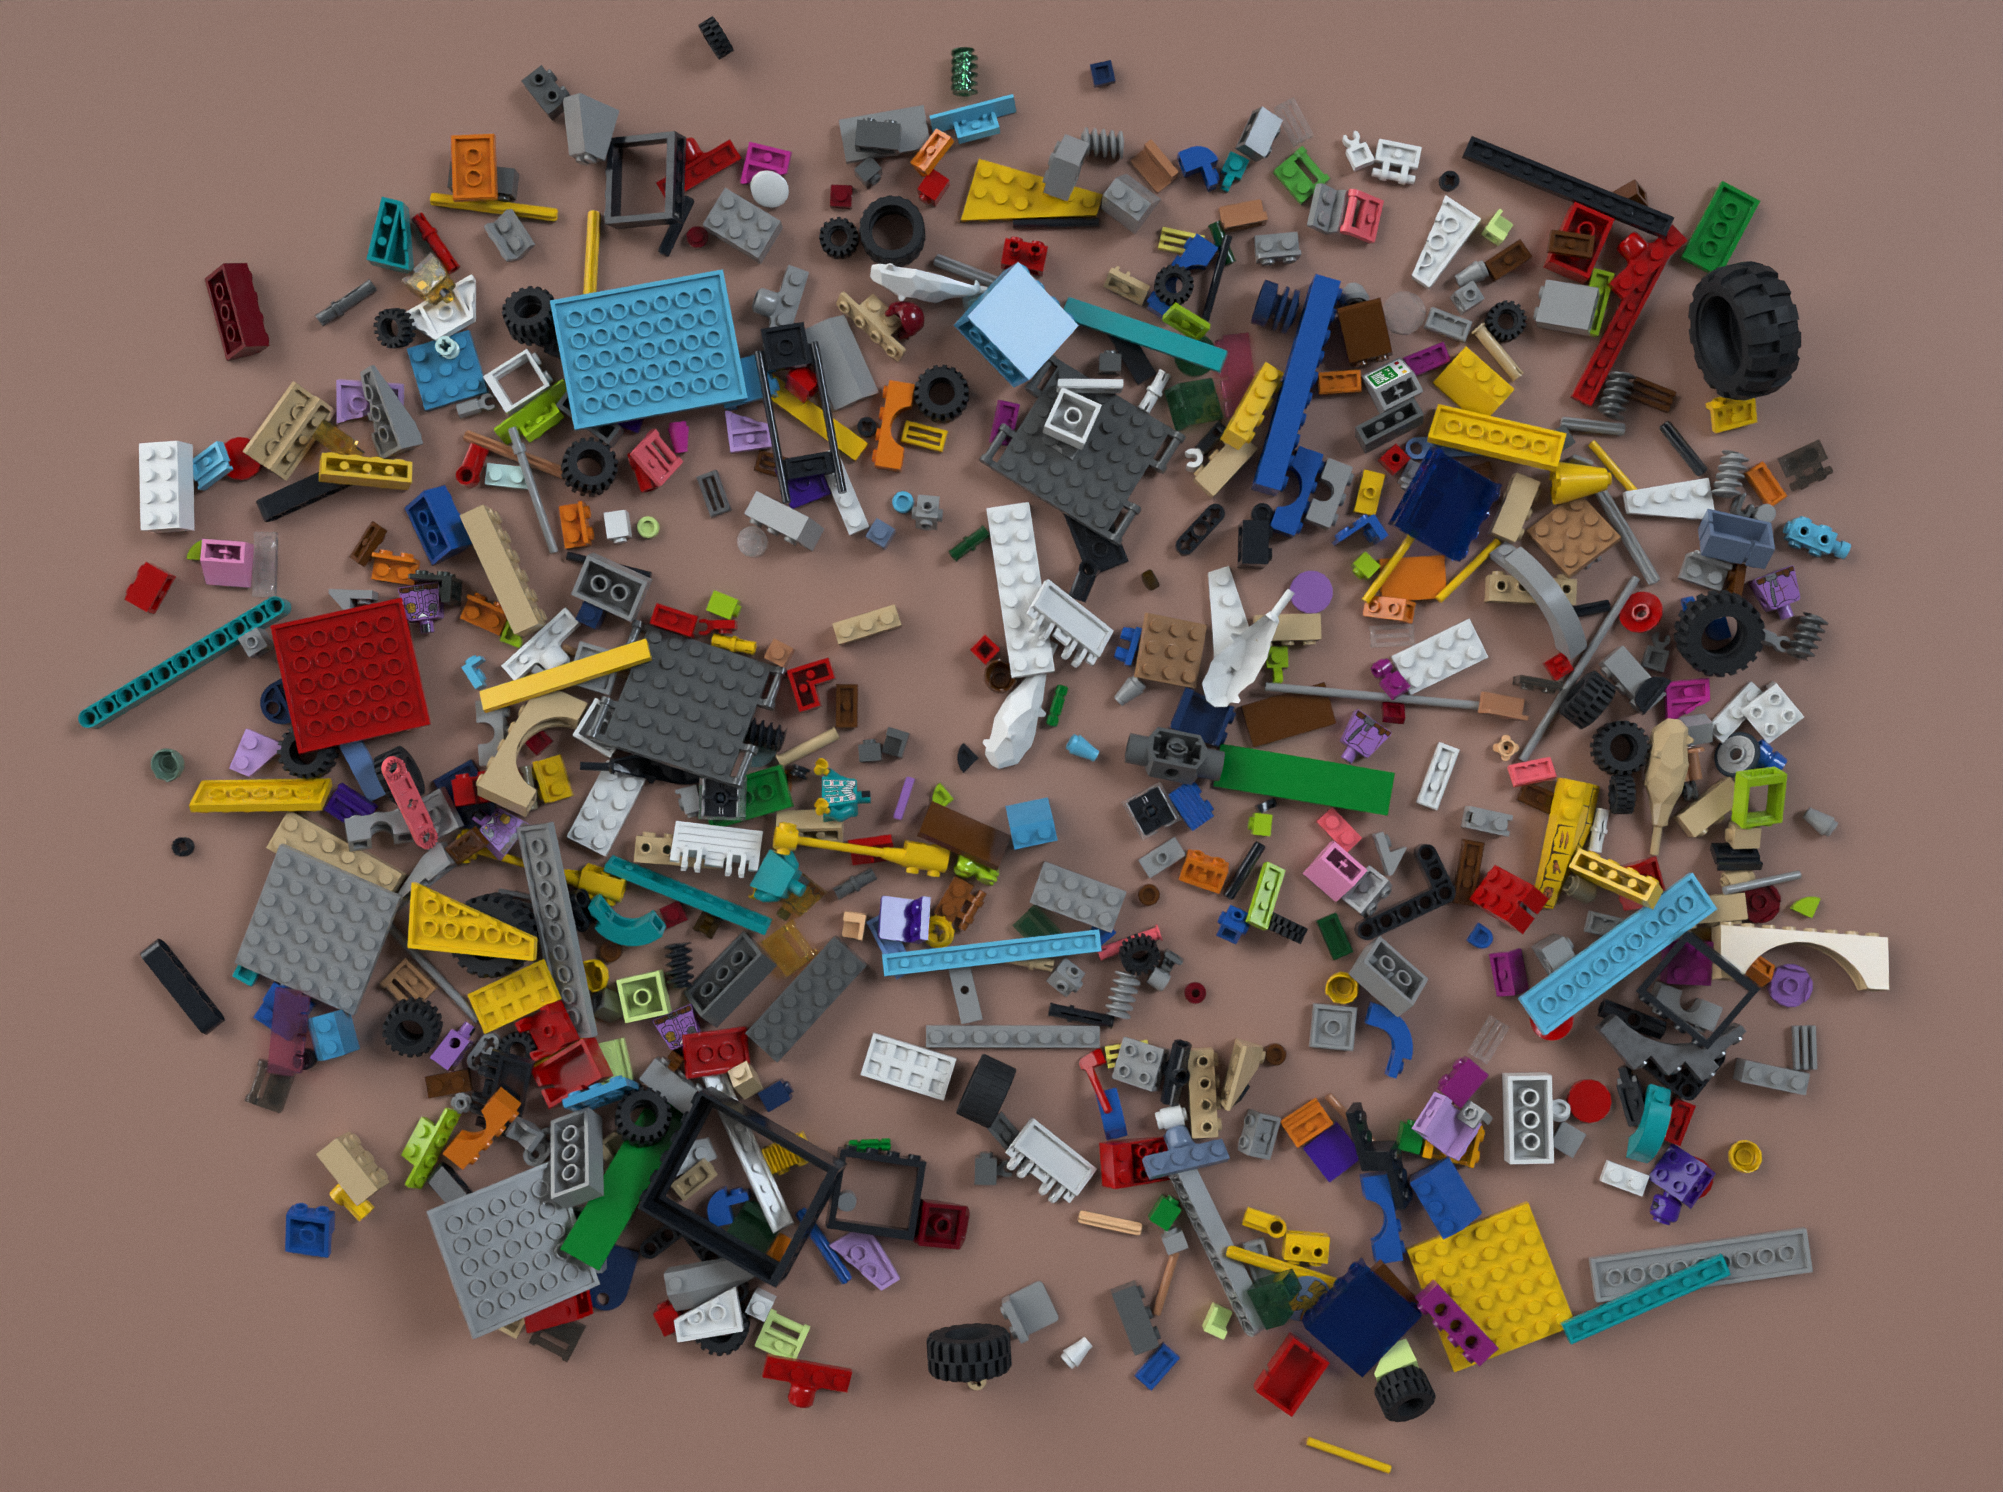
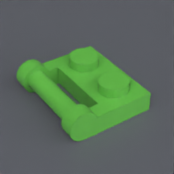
[1273,146,1331,205]

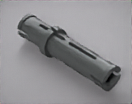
[315,279,378,327]

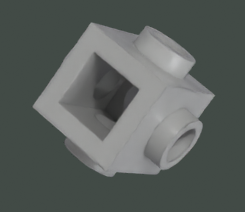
[912,495,943,531]
[1046,957,1085,997]

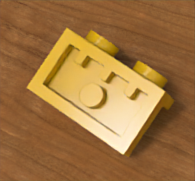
[1705,397,1757,433]
[531,754,574,804]

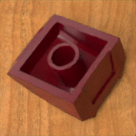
[913,1198,970,1250]

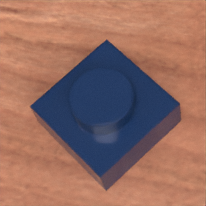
[1090,60,1116,88]

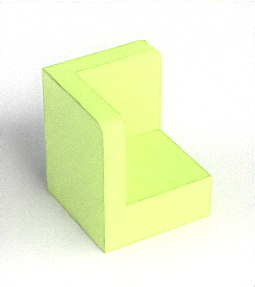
[1481,208,1513,246]
[1202,1302,1232,1340]

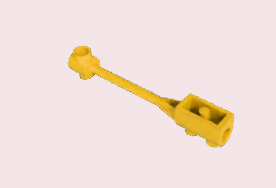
[773,822,950,877]
[456,829,628,906]

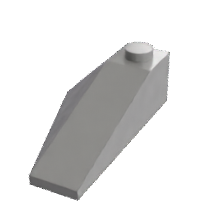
[360,365,423,459]
[664,1258,755,1311]

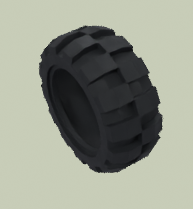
[1688,261,1801,401]

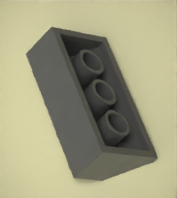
[683,930,777,1028]

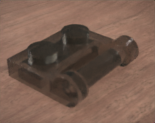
[245,1058,297,1113]
[529,1321,586,1363]

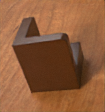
[1613,179,1648,206]

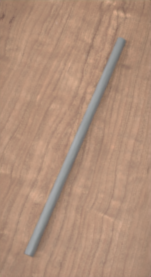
[1518,575,1640,762]
[1265,682,1480,710]
[389,923,479,1023]

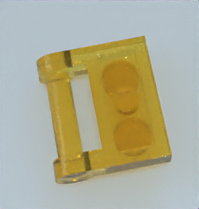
[761,919,818,977]

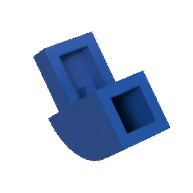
[1177,146,1220,192]
[1095,1088,1128,1140]
[707,1185,752,1227]

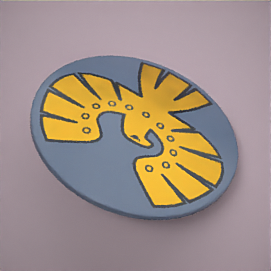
[1279,1276,1331,1321]

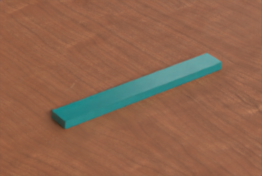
[1063,297,1228,373]
[603,855,773,935]
[1561,1253,1731,1345]

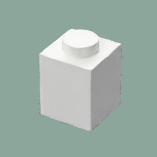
[604,510,632,544]
[745,1287,777,1322]

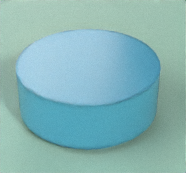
[892,491,914,514]

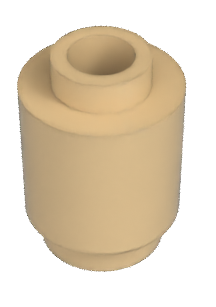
[1720,870,1755,888]

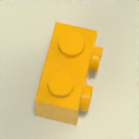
[1282,1230,1330,1266]

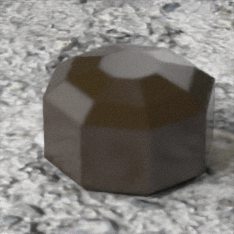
[1141,569,1160,591]

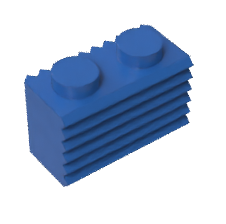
[1167,782,1214,831]

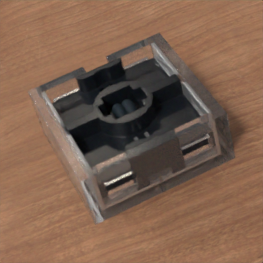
[698,776,747,821]
[1121,781,1181,840]

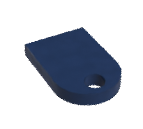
[260,678,292,725]
[433,759,496,829]
[589,1244,640,1311]

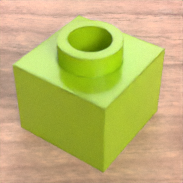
[1350,551,1381,580]
[1248,813,1273,836]

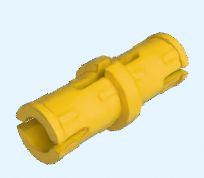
[711,633,757,655]

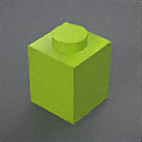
[706,590,742,620]

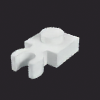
[1342,131,1375,172]

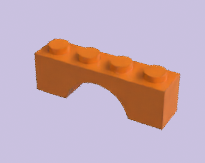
[872,380,915,472]
[442,1087,521,1170]

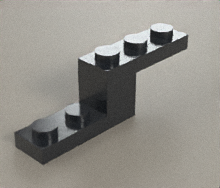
[1345,1102,1413,1210]

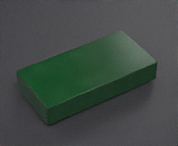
[1315,912,1353,961]

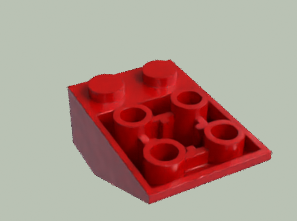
[1099,1136,1170,1189]
[524,1289,594,1333]

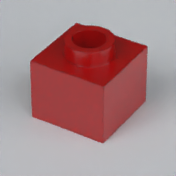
[1377,443,1411,476]
[970,635,1000,666]

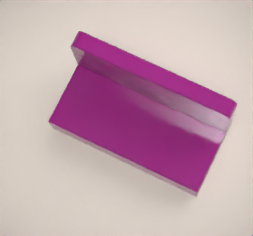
[1489,948,1529,997]

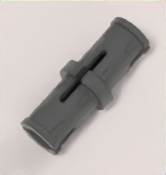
[833,867,877,900]

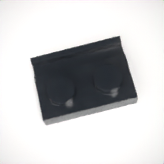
[1710,843,1763,871]

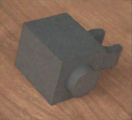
[974,1151,1012,1185]

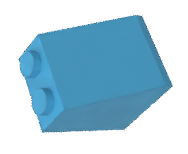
[1005,797,1058,850]
[306,1009,360,1061]

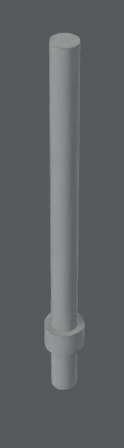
[508,427,558,554]

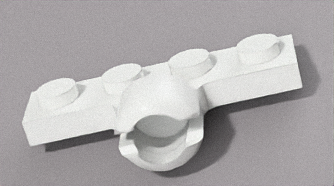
[501,607,581,680]

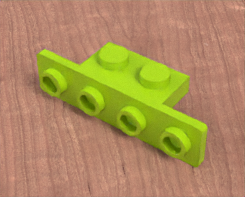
[494,379,567,445]
[401,1108,461,1189]

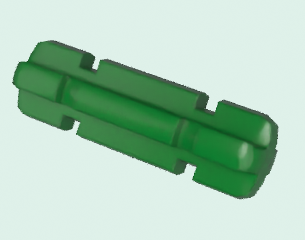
[1046,685,1068,727]
[848,1138,891,1151]

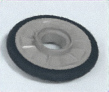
[1714,732,1760,778]

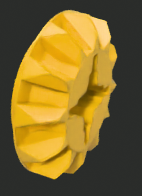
[925,915,955,948]

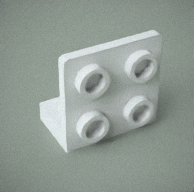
[1741,681,1804,743]

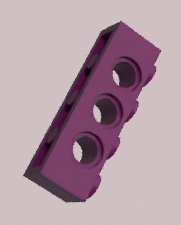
[1415,1279,1499,1367]

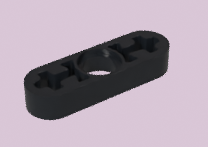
[1175,504,1225,556]

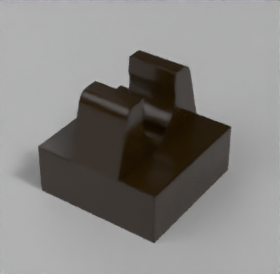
[693,911,722,939]

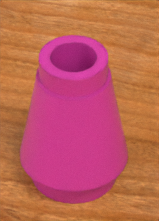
[668,421,689,453]

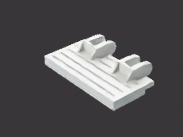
[1026,579,1114,668]
[670,821,763,878]
[1005,1117,1097,1203]

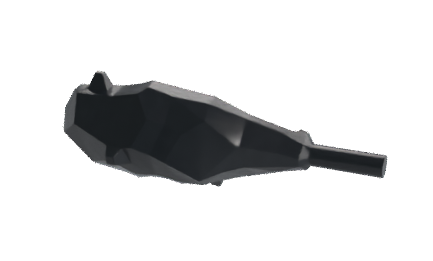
[580,754,707,785]

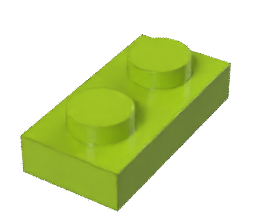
[1162,302,1211,341]

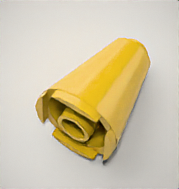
[1549,462,1612,505]

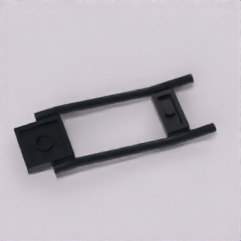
[754,322,847,504]

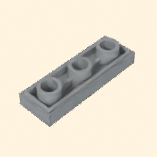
[948,967,983,1024]

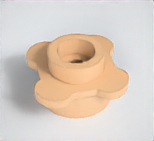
[1493,735,1519,761]

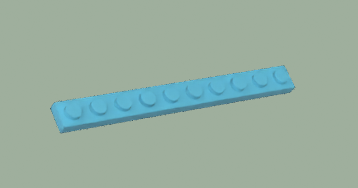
[882,929,1102,976]

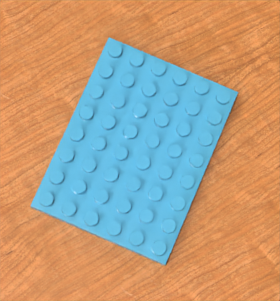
[550,269,748,431]

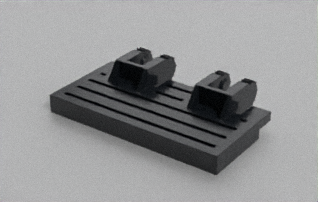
[469,1048,535,1139]

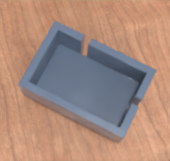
[1698,509,1775,569]

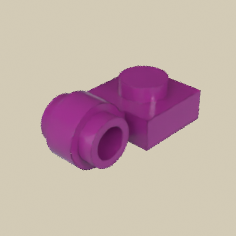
[1371,658,1411,701]

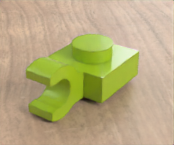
[1266,646,1288,684]

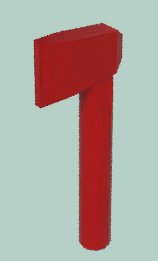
[1079,1048,1112,1114]

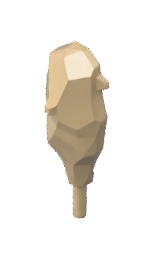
[1643,718,1694,855]

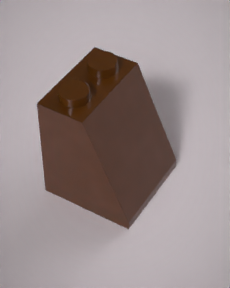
[1337,297,1393,368]

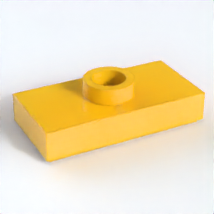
[1353,469,1385,516]

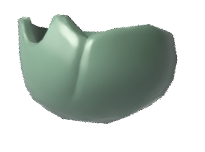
[151,748,185,782]

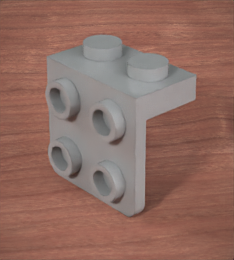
[1000,1281,1059,1344]

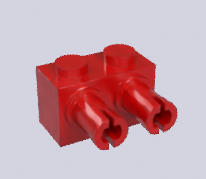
[1001,236,1048,277]

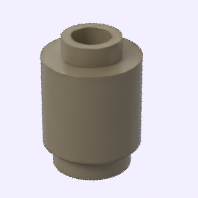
[1563,875,1597,904]

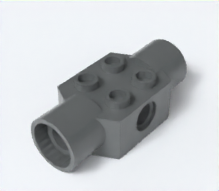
[1124,727,1225,785]

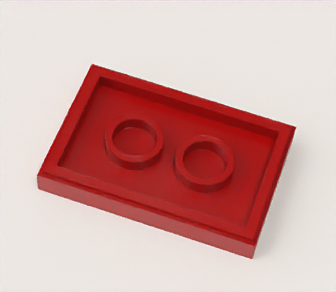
[682,1026,750,1079]

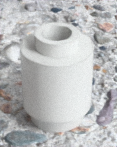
[1155,1104,1188,1130]

